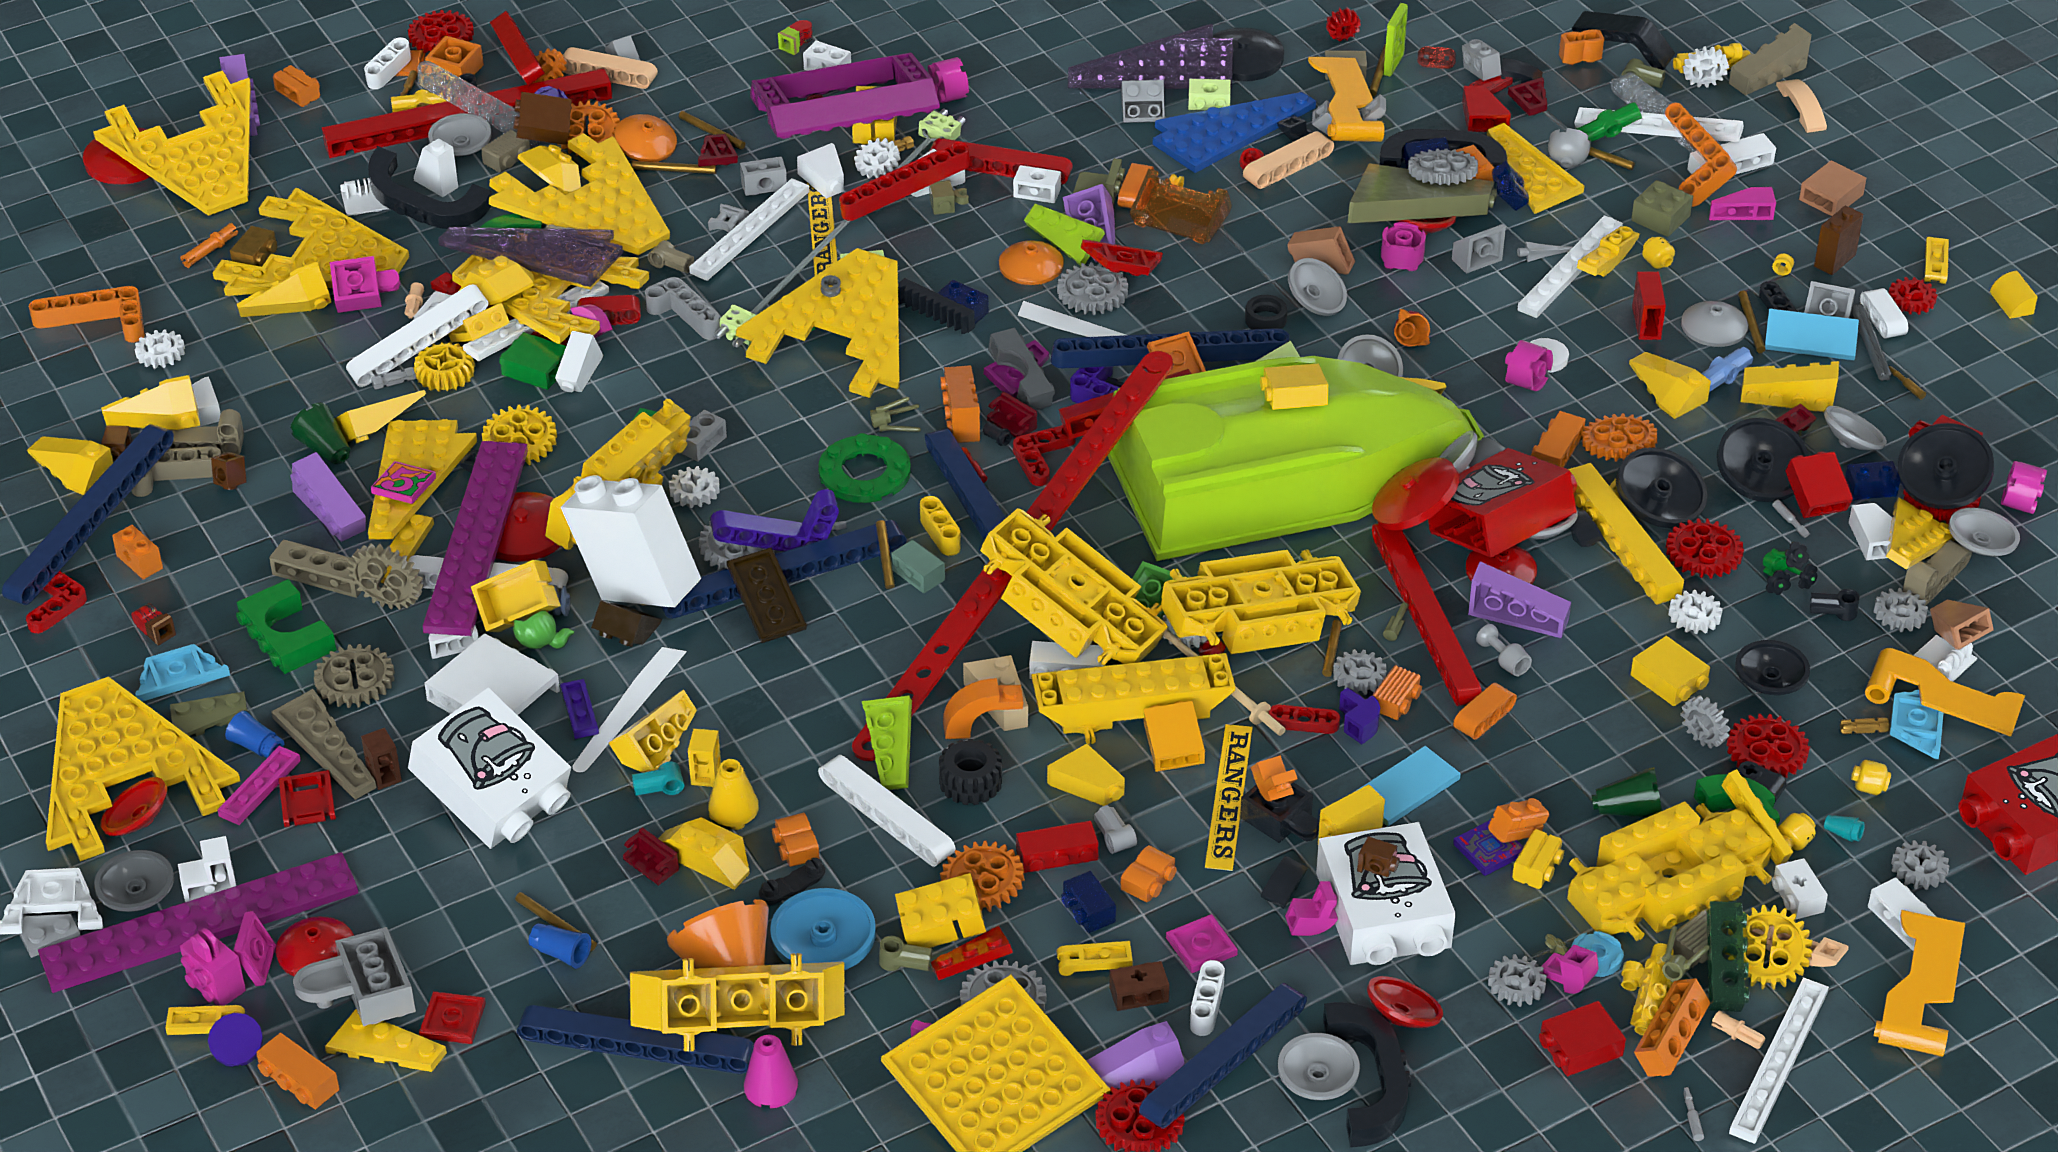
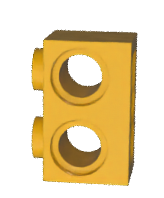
[688,729,721,787]

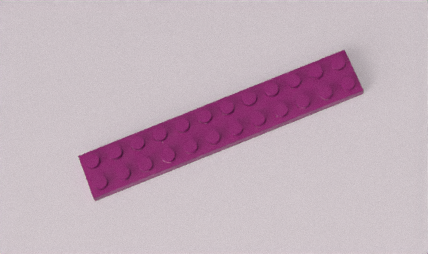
[423,441,528,636]
[38,852,359,993]

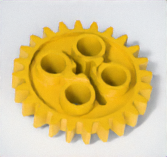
[482,405,557,465]
[1725,905,1812,990]

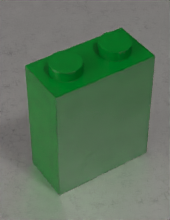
[499,332,566,390]

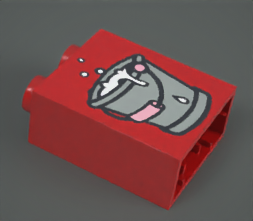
[1428,448,1577,558]
[1959,734,2058,875]

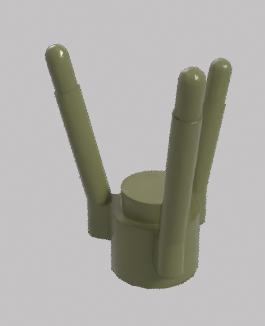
[870,397,921,432]
[1662,926,1710,982]

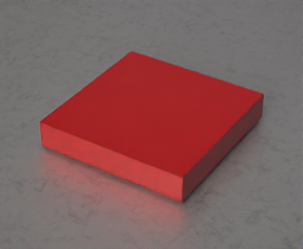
[419,991,486,1044]

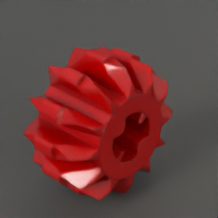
[1326,7,1361,42]

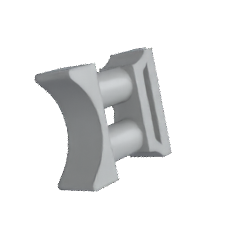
[708,204,749,233]

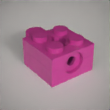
[330,256,401,313]
[180,928,246,1006]

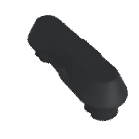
[759,858,825,905]

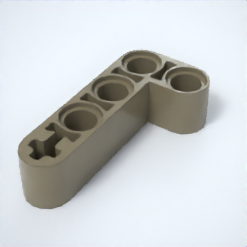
[169,409,244,454]
[132,446,221,497]
[1903,540,1972,606]

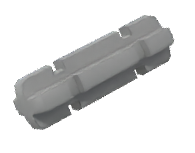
[371,367,416,390]

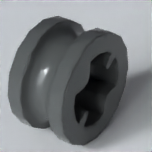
[821,275,841,297]

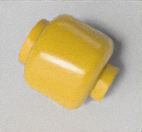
[1642,237,1675,269]
[1851,760,1891,795]
[1777,813,1816,851]

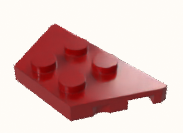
[1081,239,1163,276]

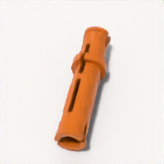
[180,223,238,268]

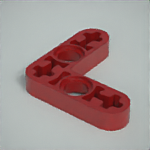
[1013,425,1076,486]
[26,571,87,633]

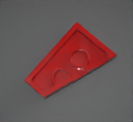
[930,925,1013,980]

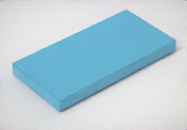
[1765,309,1859,360]
[1354,746,1461,827]

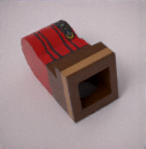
[131,603,176,646]

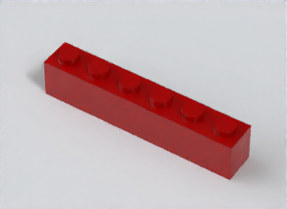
[1058,369,1192,440]

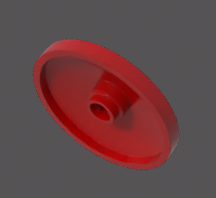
[83,127,150,184]
[1372,457,1460,530]
[495,492,561,562]

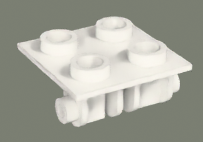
[340,178,388,216]
[1913,635,1977,682]

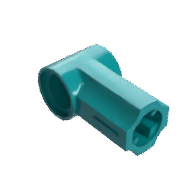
[632,762,684,796]

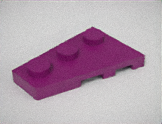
[983,340,1049,398]

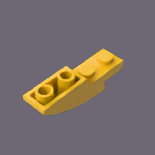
[1577,226,1640,277]

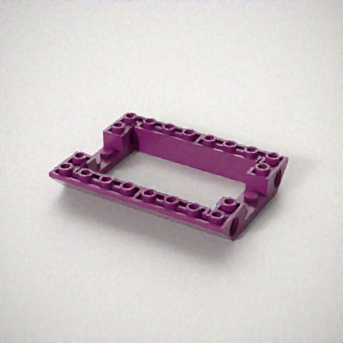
[750,53,940,139]

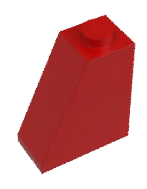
[1462,86,1511,132]

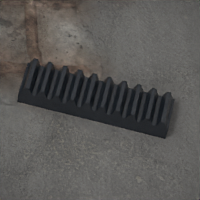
[898,278,975,334]

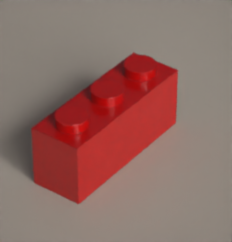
[1016,821,1098,873]

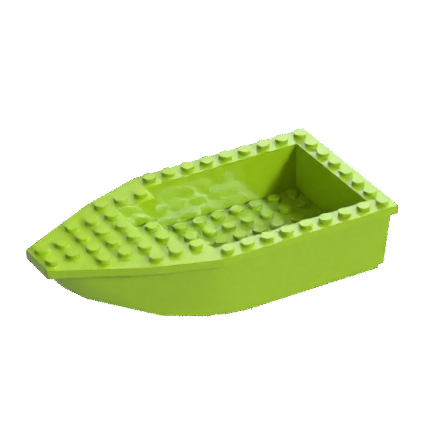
[1108,356,1484,561]

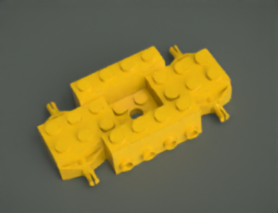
[545,399,691,550]
[980,508,1168,665]
[1161,549,1361,654]
[1567,801,1772,941]

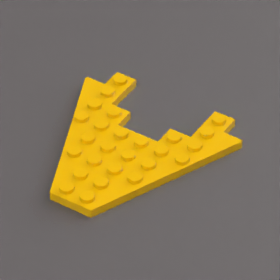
[93,70,251,216]
[489,133,670,255]
[213,188,409,296]
[736,248,899,398]
[452,254,649,344]
[46,677,240,861]

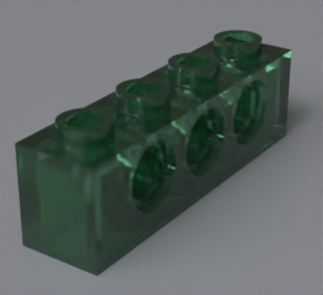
[1706,901,1749,1012]

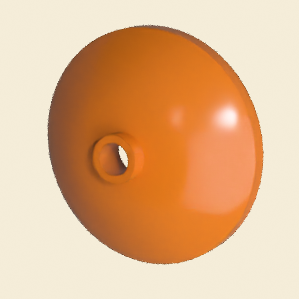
[614,114,677,162]
[999,240,1064,285]

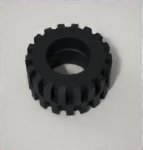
[939,739,1002,805]

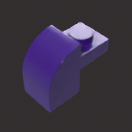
[1339,687,1380,745]

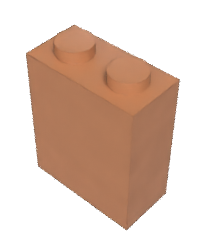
[1799,160,1867,216]

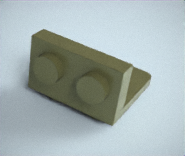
[1073,158,1125,205]

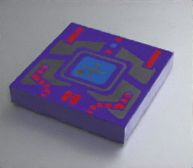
[1453,820,1523,876]

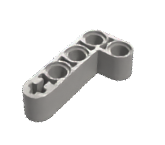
[645,277,720,340]

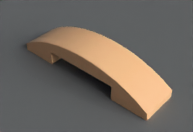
[1776,79,1827,133]
[1750,926,1848,967]

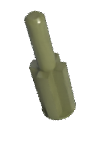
[1383,602,1408,641]

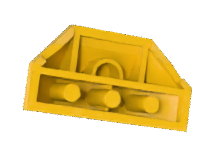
[517,145,581,195]
[459,255,534,306]
[658,817,750,890]

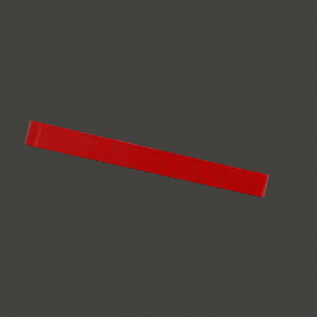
[1372,523,1482,706]

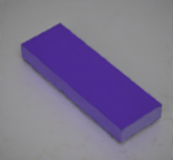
[560,679,599,739]

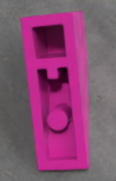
[1709,187,1776,220]

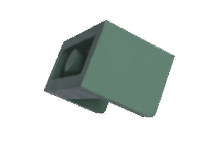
[891,539,945,593]

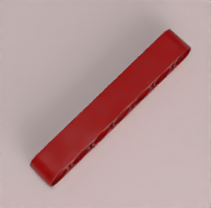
[490,11,545,86]
[930,138,1073,185]
[839,141,970,221]

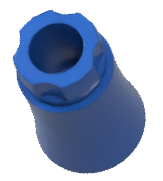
[225,711,285,758]
[528,923,591,969]

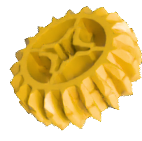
[414,341,475,392]

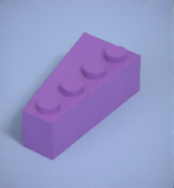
[219,54,260,136]
[290,452,366,542]
[1468,562,1571,638]

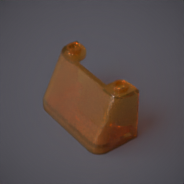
[1130,169,1232,244]

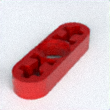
[1268,704,1340,734]

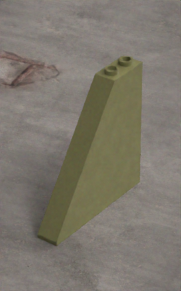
[1347,163,1497,223]

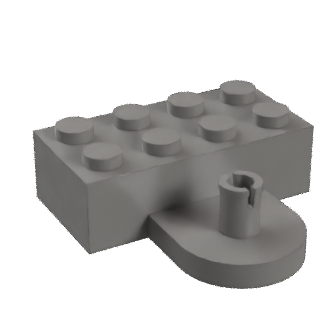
[293,927,416,1026]

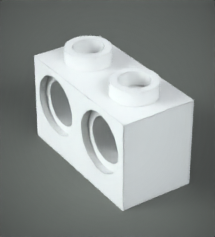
[803,41,851,71]

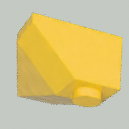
[237,261,332,317]
[101,375,200,430]
[335,390,426,444]

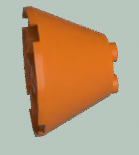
[667,899,769,969]

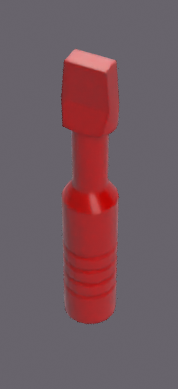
[961,447,988,483]

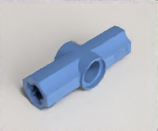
[1701,347,1753,392]

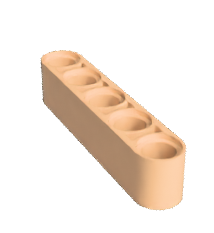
[562,47,658,89]
[1243,131,1334,189]

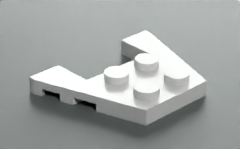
[0,868,103,935]

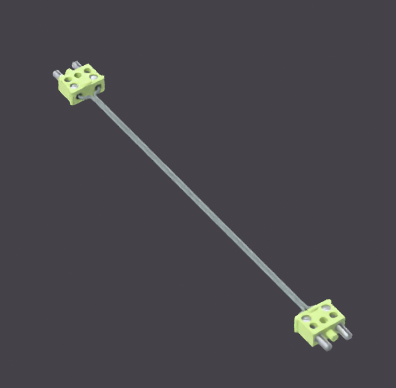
[714,109,965,348]

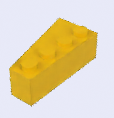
[1740,361,1839,412]

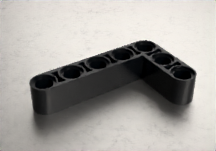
[1572,11,1675,70]

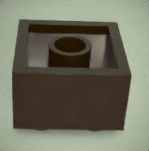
[591,600,662,647]

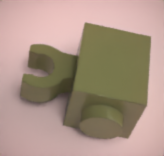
[929,180,969,215]

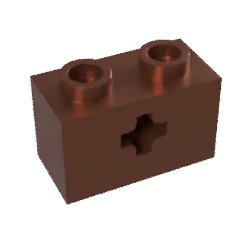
[361,728,402,790]
[1109,961,1169,1011]

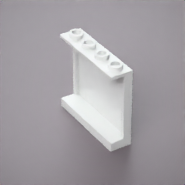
[425,633,560,715]

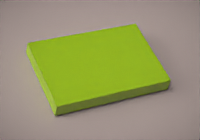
[1384,3,1408,77]

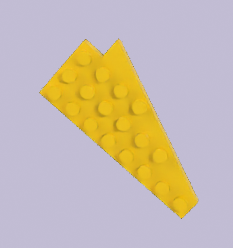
[368,419,477,540]

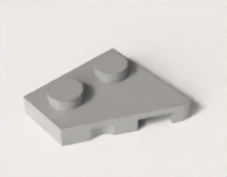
[19,914,81,958]

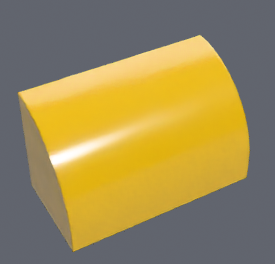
[1990,271,2038,319]

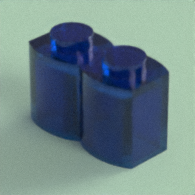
[1492,161,1529,211]

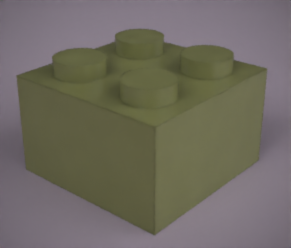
[1631,180,1693,237]

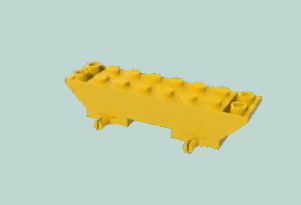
[1031,653,1235,745]
[630,953,845,1051]

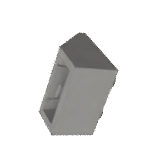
[1121,80,1165,123]

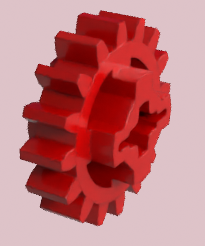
[1888,277,1937,315]

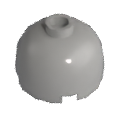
[1548,128,1591,168]

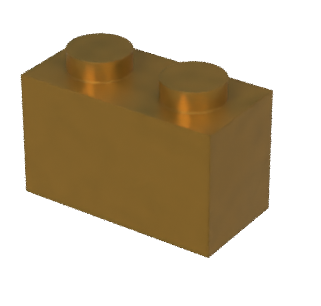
[230,226,277,267]

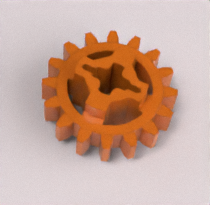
[533,48,567,83]

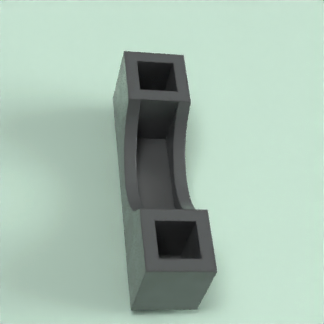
[988,327,1055,410]

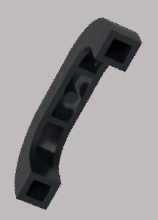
[1379,129,1507,180]
[368,146,492,229]
[1323,1002,1411,1147]

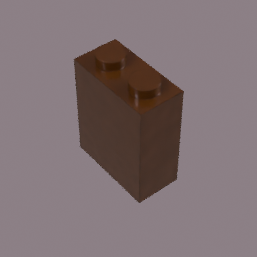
[513,92,572,145]
[1814,205,1864,275]

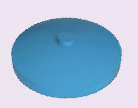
[770,888,876,970]

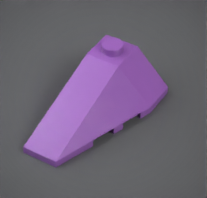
[1063,184,1115,263]
[1086,1021,1185,1088]

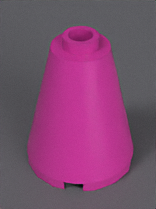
[744,1035,798,1108]

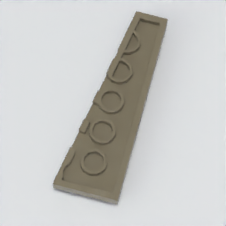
[271,689,376,800]

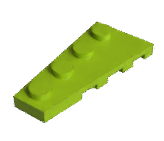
[1024,204,1105,266]
[862,696,912,790]

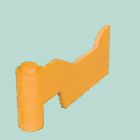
[1308,57,1384,142]
[1865,648,2025,736]
[1873,910,1965,1057]

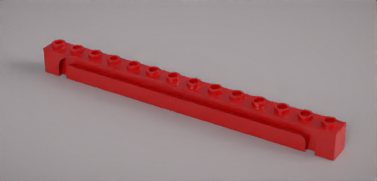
[321,68,612,158]

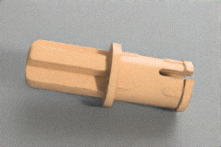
[405,282,424,319]
[1711,1011,1765,1049]

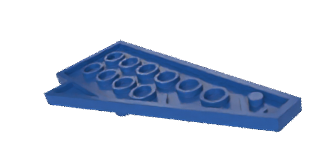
[1153,92,1316,173]

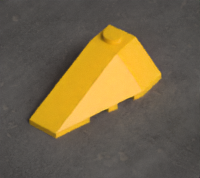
[1629,352,1711,419]
[27,436,113,495]
[608,690,697,773]

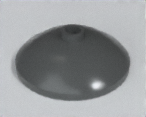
[94,850,174,912]

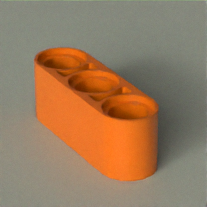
[1118,163,1154,210]
[1453,683,1517,740]

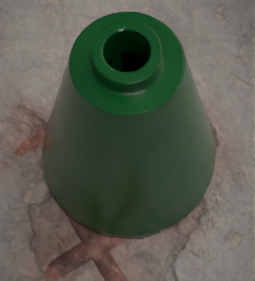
[290,402,350,464]
[1591,767,1662,817]

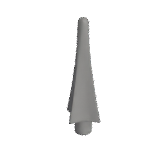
[1517,242,1573,262]

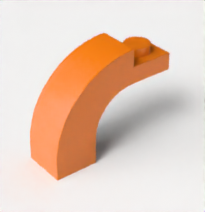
[943,678,1024,739]

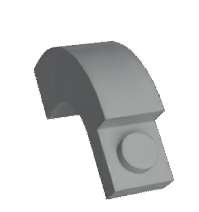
[1312,94,1386,135]

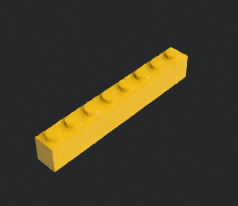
[1568,463,1684,605]

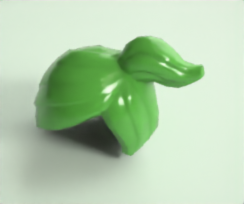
[513,611,574,649]

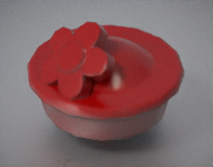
[1239,148,1264,170]
[1198,640,1226,656]

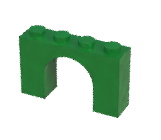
[236,579,337,674]

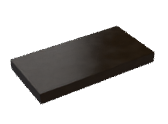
[727,547,807,643]

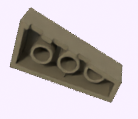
[1729,23,1812,95]

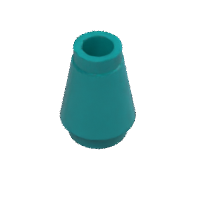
[1824,815,1865,842]

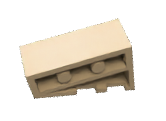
[963,655,1028,731]

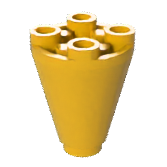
[708,759,759,830]

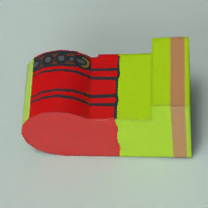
[778,20,813,55]

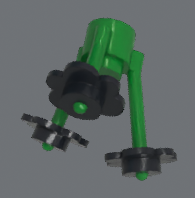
[1763,541,1818,595]

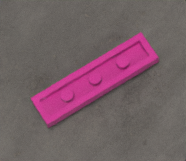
[218,746,301,825]

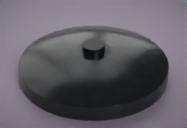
[1203,27,1284,81]
[1717,418,1809,502]
[1898,423,1994,509]
[1616,448,1707,528]

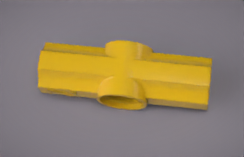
[391,89,455,112]

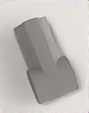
[1094,805,1137,854]

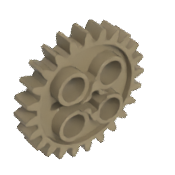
[347,543,424,610]
[314,644,395,708]

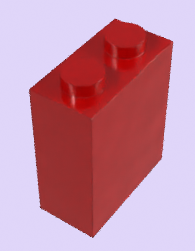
[1632,272,1666,340]
[1785,451,1853,518]
[1539,1001,1626,1077]

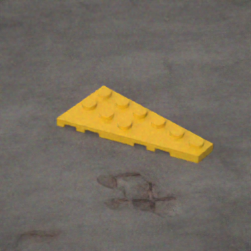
[1487,123,1584,214]
[1886,497,1955,569]

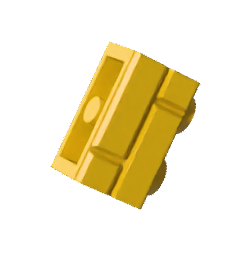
[1512,829,1564,889]

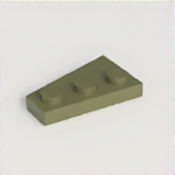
[170,691,248,737]

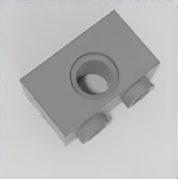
[740,157,787,196]

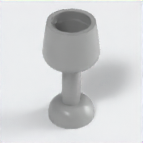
[1476,624,1532,676]

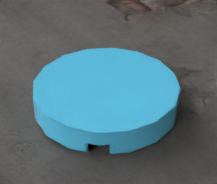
[1571,931,1624,977]

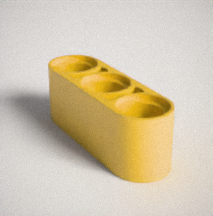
[920,496,961,556]

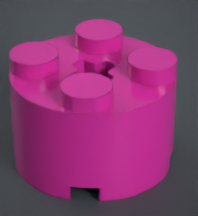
[928,57,969,103]
[1381,222,1426,271]
[1505,340,1553,391]
[2001,461,2047,514]

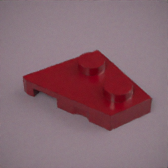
[1508,77,1548,116]
[698,134,738,167]

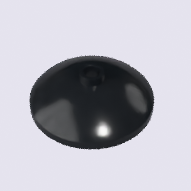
[1735,640,1810,695]

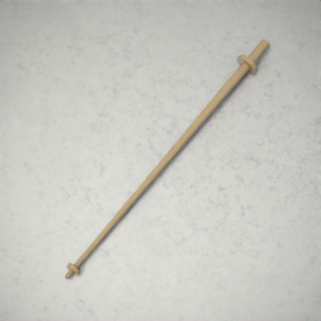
[1163,630,1286,736]

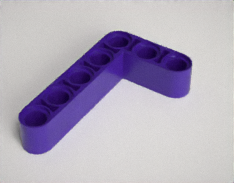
[1070,366,1120,403]
[710,489,839,552]

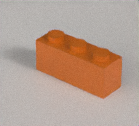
[1531,411,1586,468]
[256,1032,339,1110]

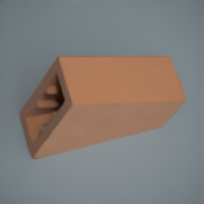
[1287,226,1355,275]
[1930,600,1994,650]

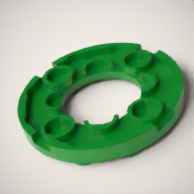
[818,433,911,503]

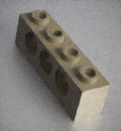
[269,539,361,598]

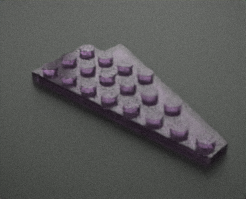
[1068,24,1233,89]
[438,227,623,287]

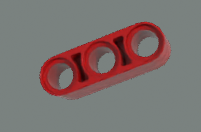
[577,295,641,325]

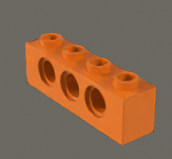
[1634,978,1711,1077]

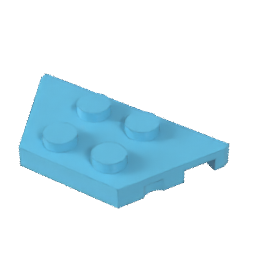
[135,644,230,702]
[1889,690,1944,759]

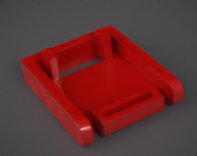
[279,770,336,828]

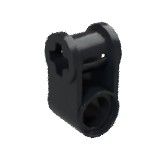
[1738,761,1787,804]

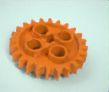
[557,100,620,156]
[1582,413,1657,462]
[940,841,1025,912]

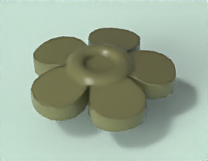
[1545,934,1569,956]

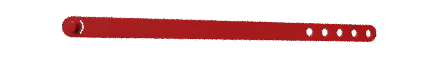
[852,351,1174,761]

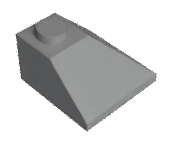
[1452,224,1506,273]
[1804,281,1855,319]

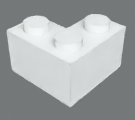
[178,836,236,902]

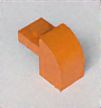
[1251,755,1298,801]

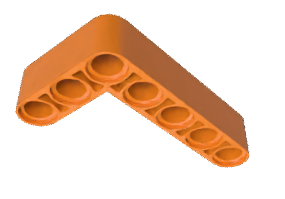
[1665,103,1737,207]
[28,286,144,343]

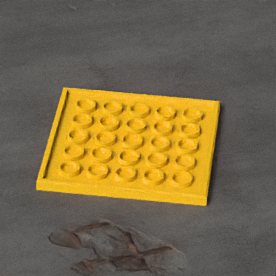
[881,974,1111,1152]

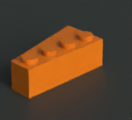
[940,366,980,443]

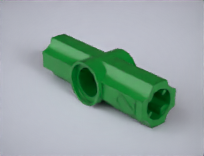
[1577,102,1642,142]

